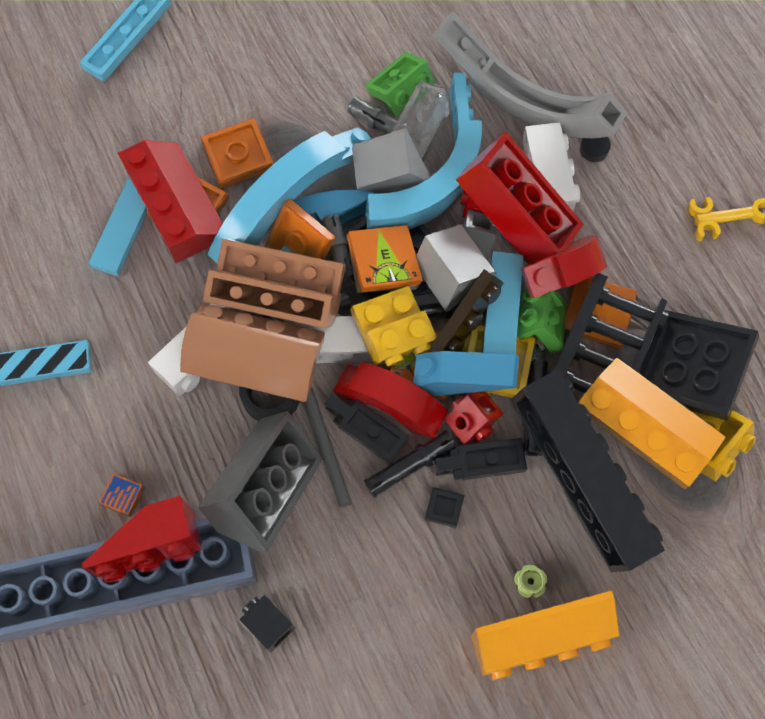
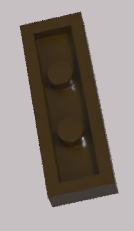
[430,269,504,352]

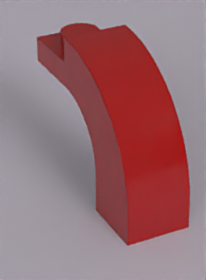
[520,235,607,298]
[333,362,448,438]

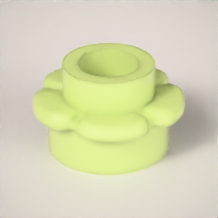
[514,564,548,598]

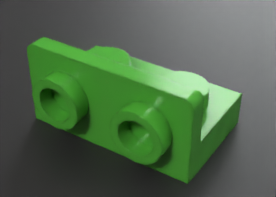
[365,52,435,117]
[517,289,567,354]

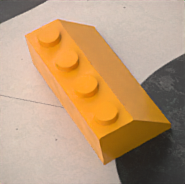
[578,358,726,490]
[471,590,619,681]

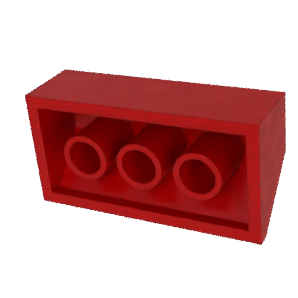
[456,132,584,265]
[118,140,223,264]

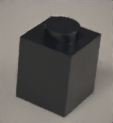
[239,595,296,652]

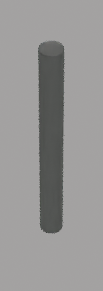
[304,387,352,508]

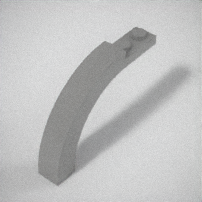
[433,12,627,138]

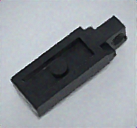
[325,394,409,464]
[434,438,527,481]

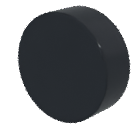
[580,137,611,162]

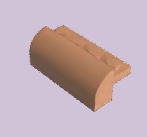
[203,239,346,328]
[180,303,325,402]

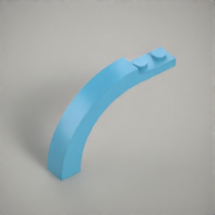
[366,73,482,230]
[207,127,371,264]

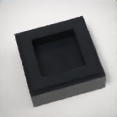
[425,487,465,529]

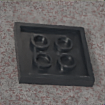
[639,310,759,421]

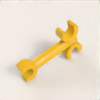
[687,197,765,242]

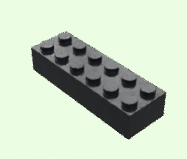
[511,369,665,572]

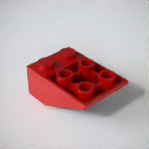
[82,496,202,582]

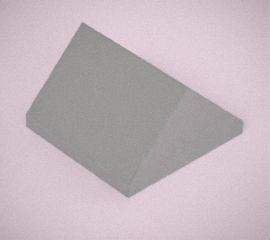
[352,128,430,194]
[416,225,497,312]

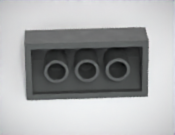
[198,411,323,552]

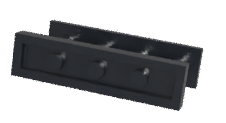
[554,273,669,393]

